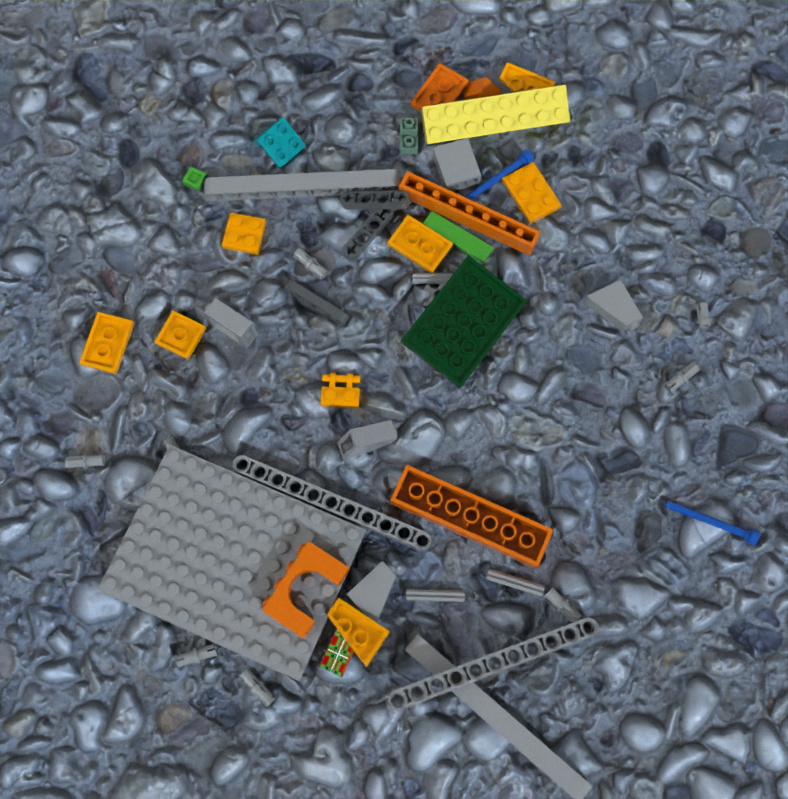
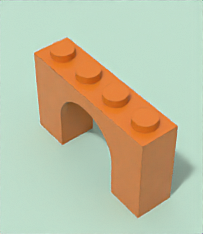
[262,541,350,639]

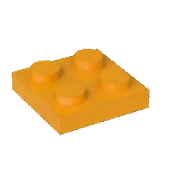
[222,213,266,255]
[154,311,207,360]

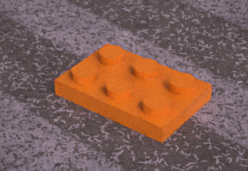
[410,63,469,112]

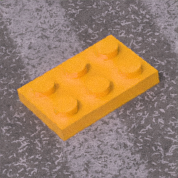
[502,162,562,224]
[387,215,453,273]
[79,312,135,375]

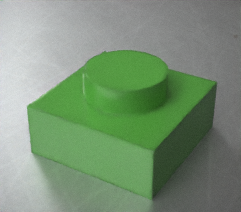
[182,167,208,191]

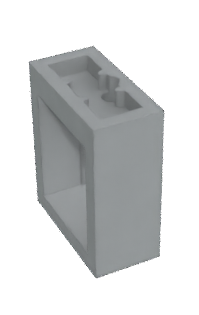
[204,298,258,349]

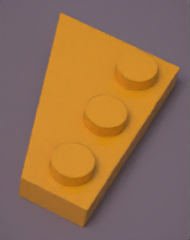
[500,62,556,93]
[327,598,390,668]

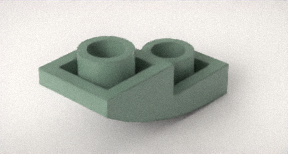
[400,117,418,154]

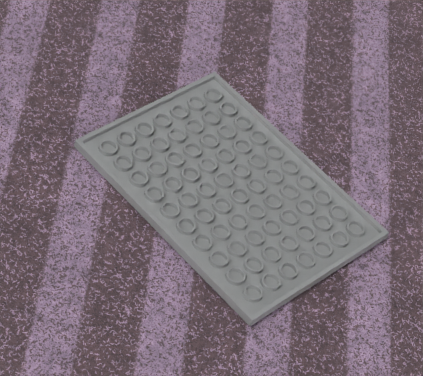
[98,445,366,681]

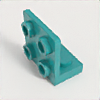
[252,117,306,168]

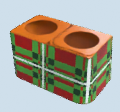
[320,629,354,677]

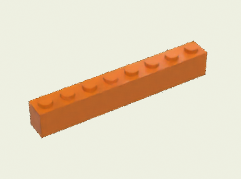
[399,171,541,256]

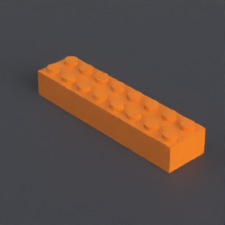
[390,465,553,569]

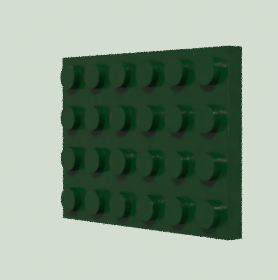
[400,255,527,389]

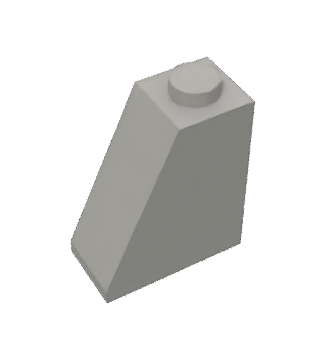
[585,280,643,332]
[337,420,398,460]
[347,561,396,623]

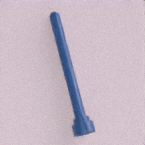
[464,149,534,200]
[665,501,760,546]

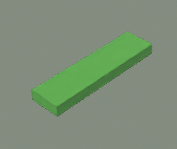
[423,211,494,264]

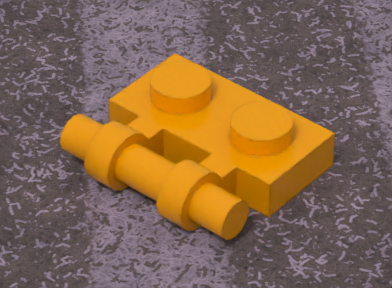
[320,372,361,408]

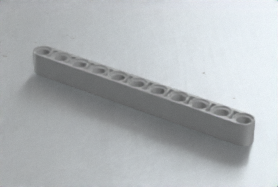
[204,169,401,201]
[233,455,431,552]
[387,618,598,711]
[404,634,593,799]

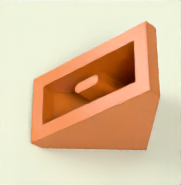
[463,77,501,100]

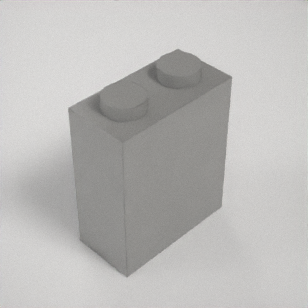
[433,138,481,192]

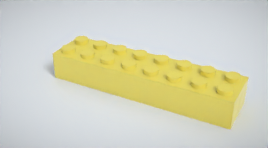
[421,85,570,145]

